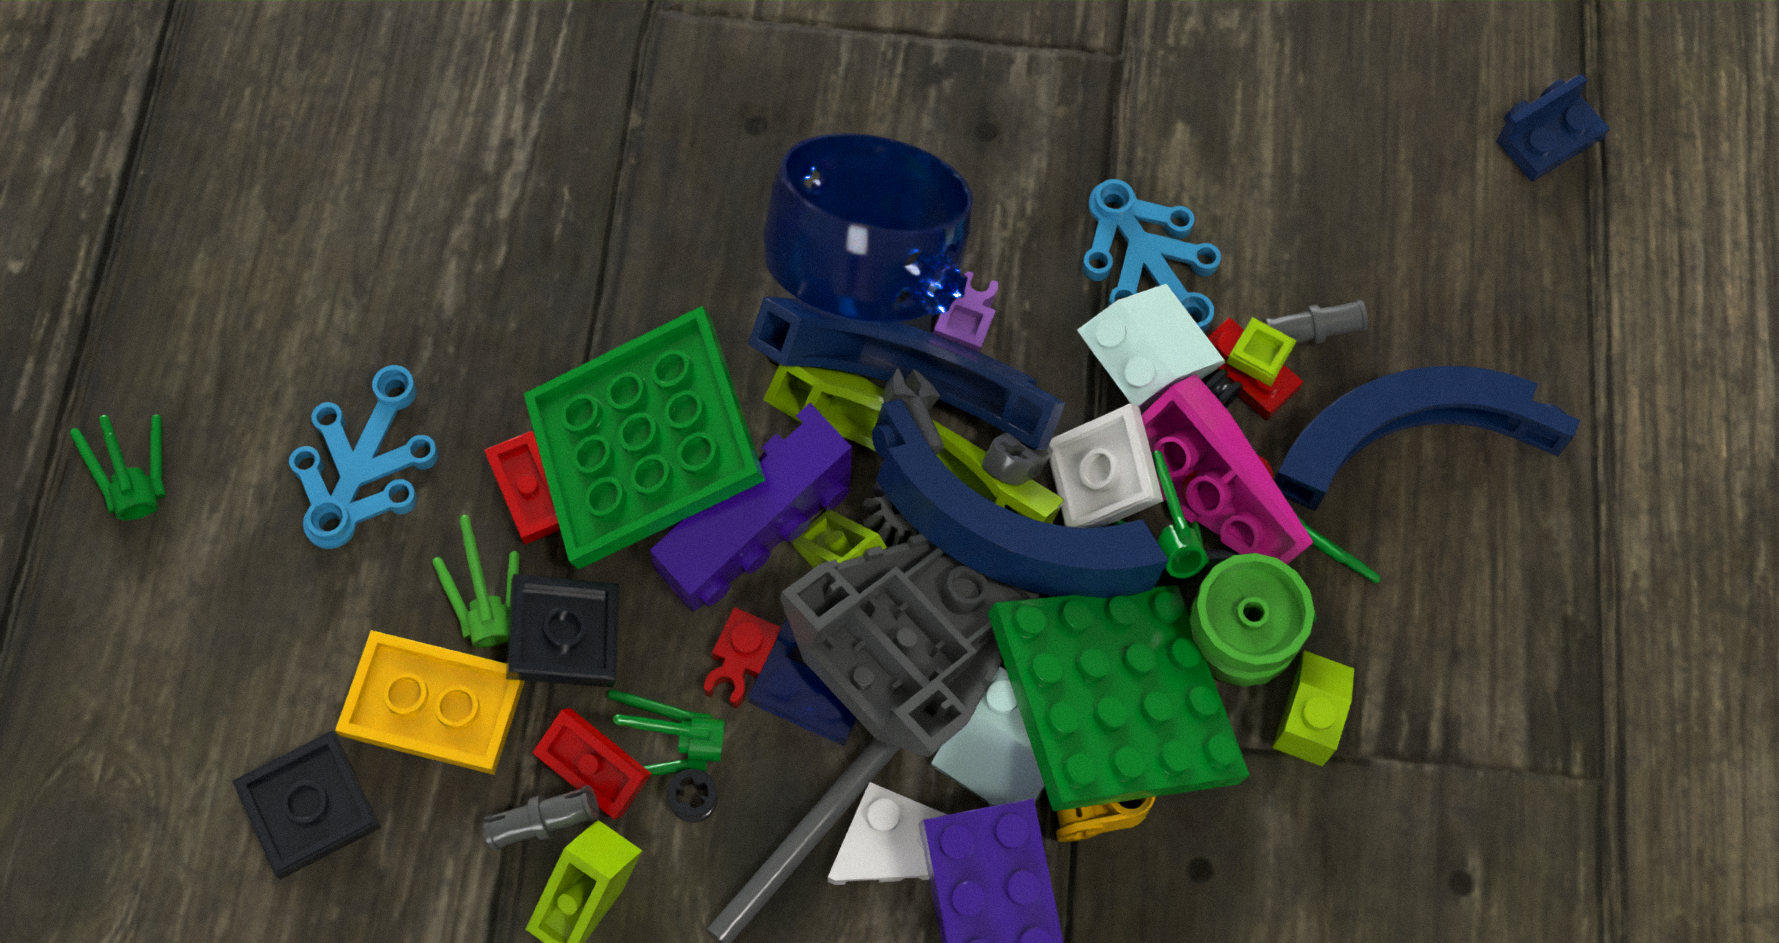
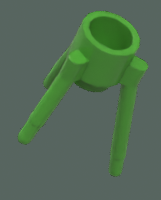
[433,515,519,648]

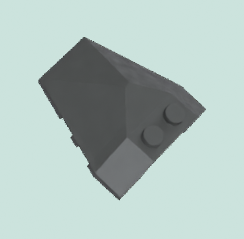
[780,534,1040,757]

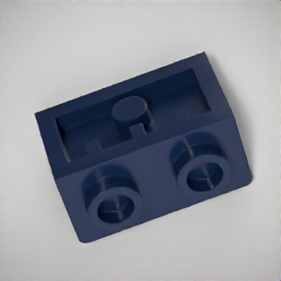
[1496,73,1610,182]

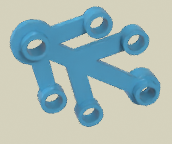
[1082,179,1221,333]
[289,365,439,549]

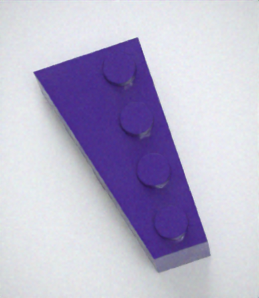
[650,403,852,612]

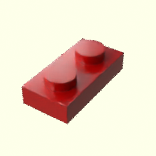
[1207,317,1303,421]
[484,431,560,545]
[532,708,652,820]

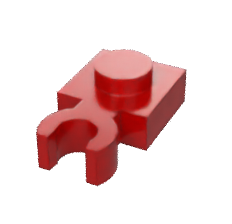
[704,607,782,709]

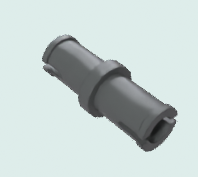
[1263,300,1368,345]
[483,785,600,851]

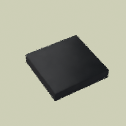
[506,574,619,688]
[232,730,381,880]

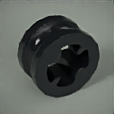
[1205,368,1244,409]
[668,769,718,823]

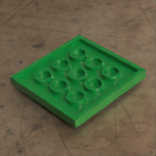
[524,306,766,570]
[987,585,1250,811]

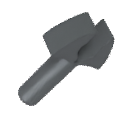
[883,368,944,455]

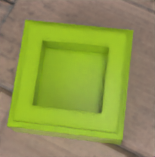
[1226,317,1297,387]

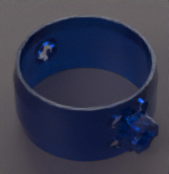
[764,133,973,322]

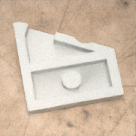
[828,782,947,885]

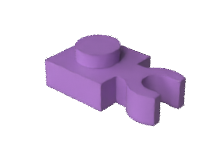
[933,271,998,352]

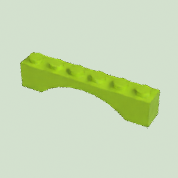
[763,364,1065,524]

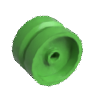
[1188,553,1315,687]

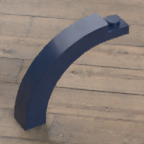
[748,297,1066,450]
[1274,366,1580,511]
[872,399,1169,598]

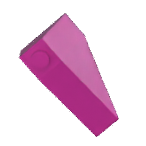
[1141,374,1313,564]

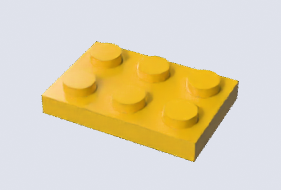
[335,630,525,775]

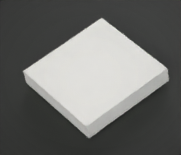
[1049,403,1164,528]

